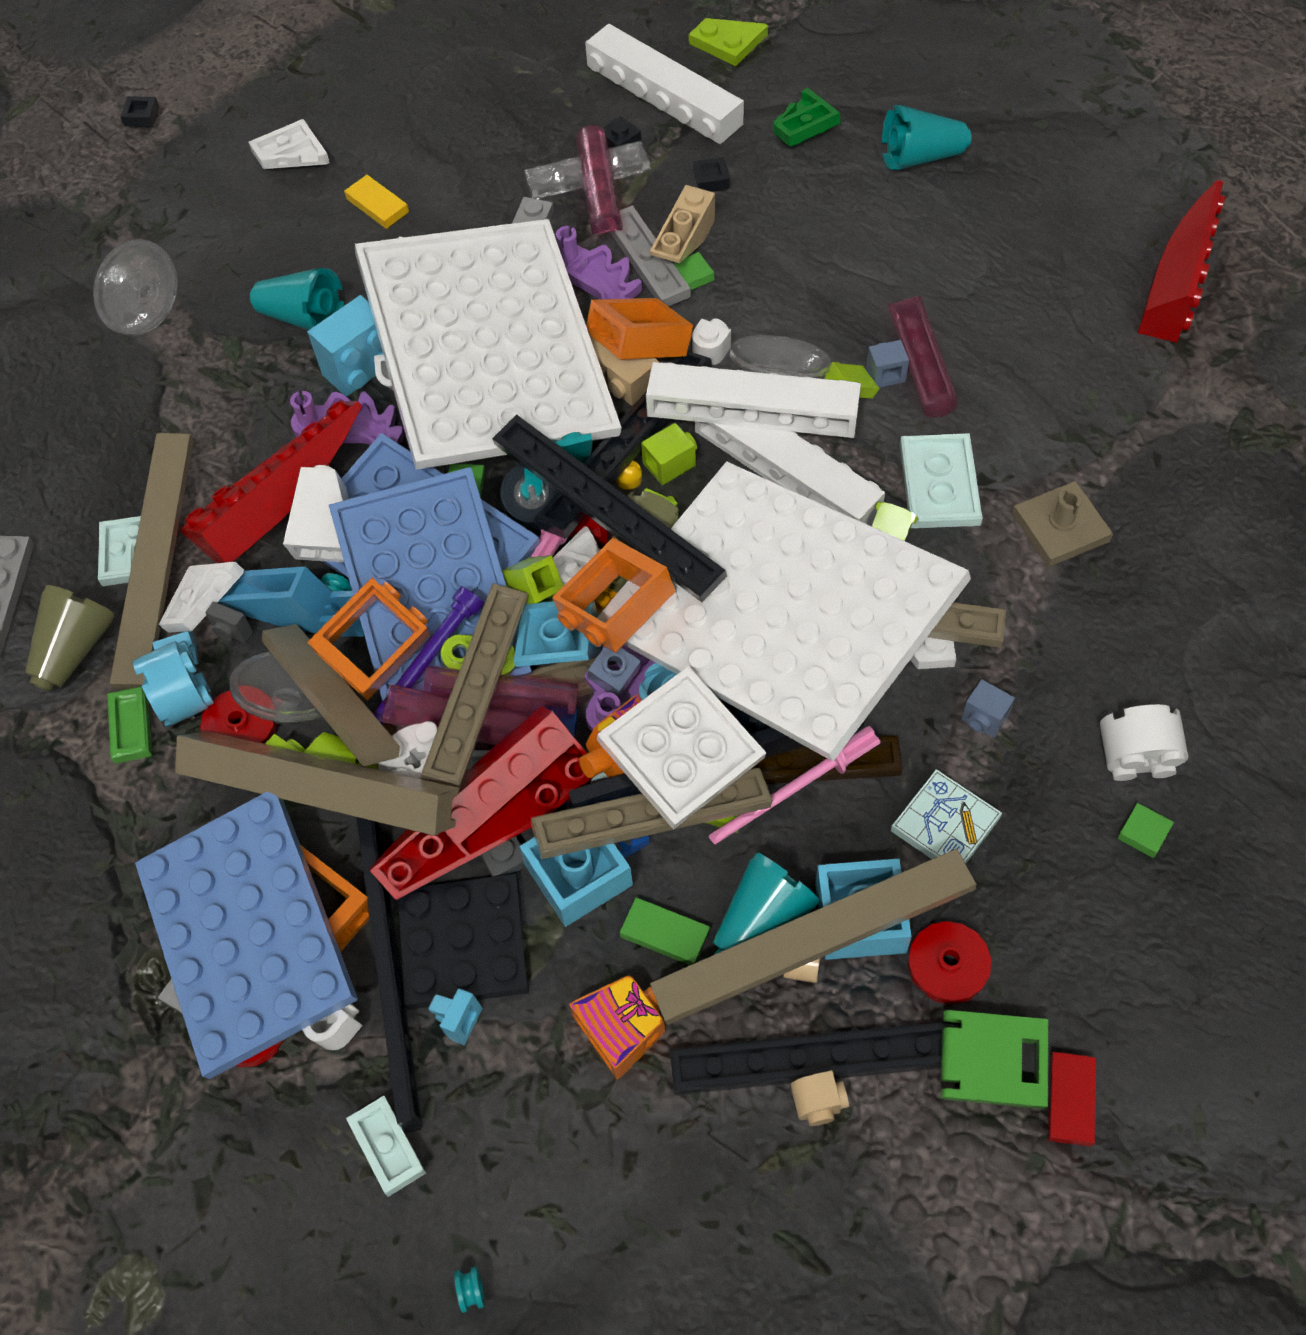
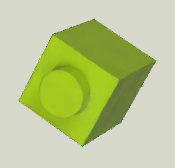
[641,423,697,485]
[502,555,563,604]

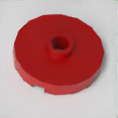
[200,688,277,744]
[907,921,992,1005]

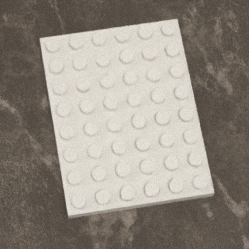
[355,219,622,470]
[597,461,971,761]

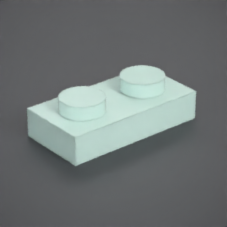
[346,1096,426,1197]

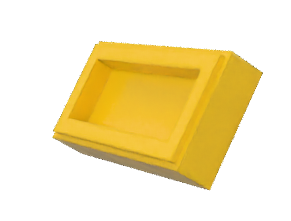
[344,175,409,229]

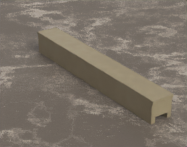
[175,731,459,836]

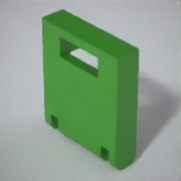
[941,1010,1048,1109]

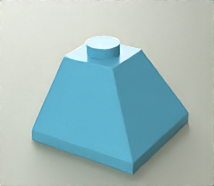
[514,601,602,667]

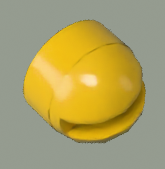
[615,460,642,490]

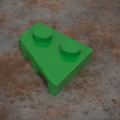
[773,87,840,147]

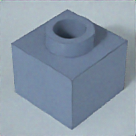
[866,340,909,388]
[587,647,641,698]
[961,679,1015,738]

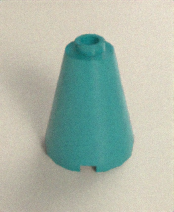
[882,105,971,170]
[250,268,344,331]
[712,853,820,955]

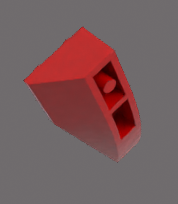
[1138,180,1226,343]
[179,400,362,563]
[369,706,591,900]

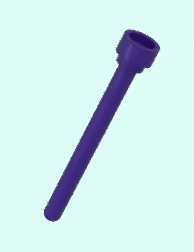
[373,586,485,726]

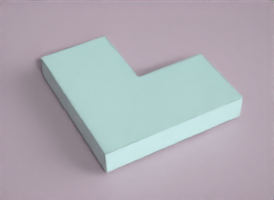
[98,516,141,586]

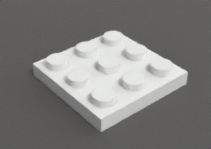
[596,666,766,830]

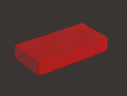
[1048,1052,1096,1147]

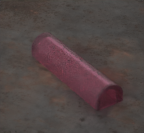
[576,125,623,234]
[888,295,957,418]
[423,666,578,719]
[381,684,531,745]

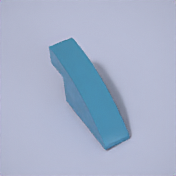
[217,566,364,637]

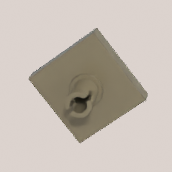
[1012,481,1113,567]

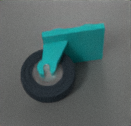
[500,432,592,527]

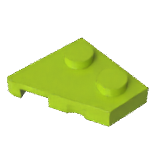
[689,18,768,66]

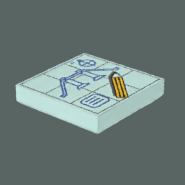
[891,769,1002,864]

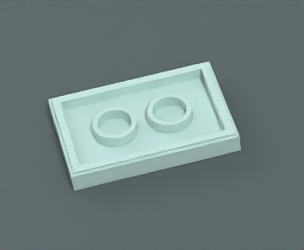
[900,433,983,528]

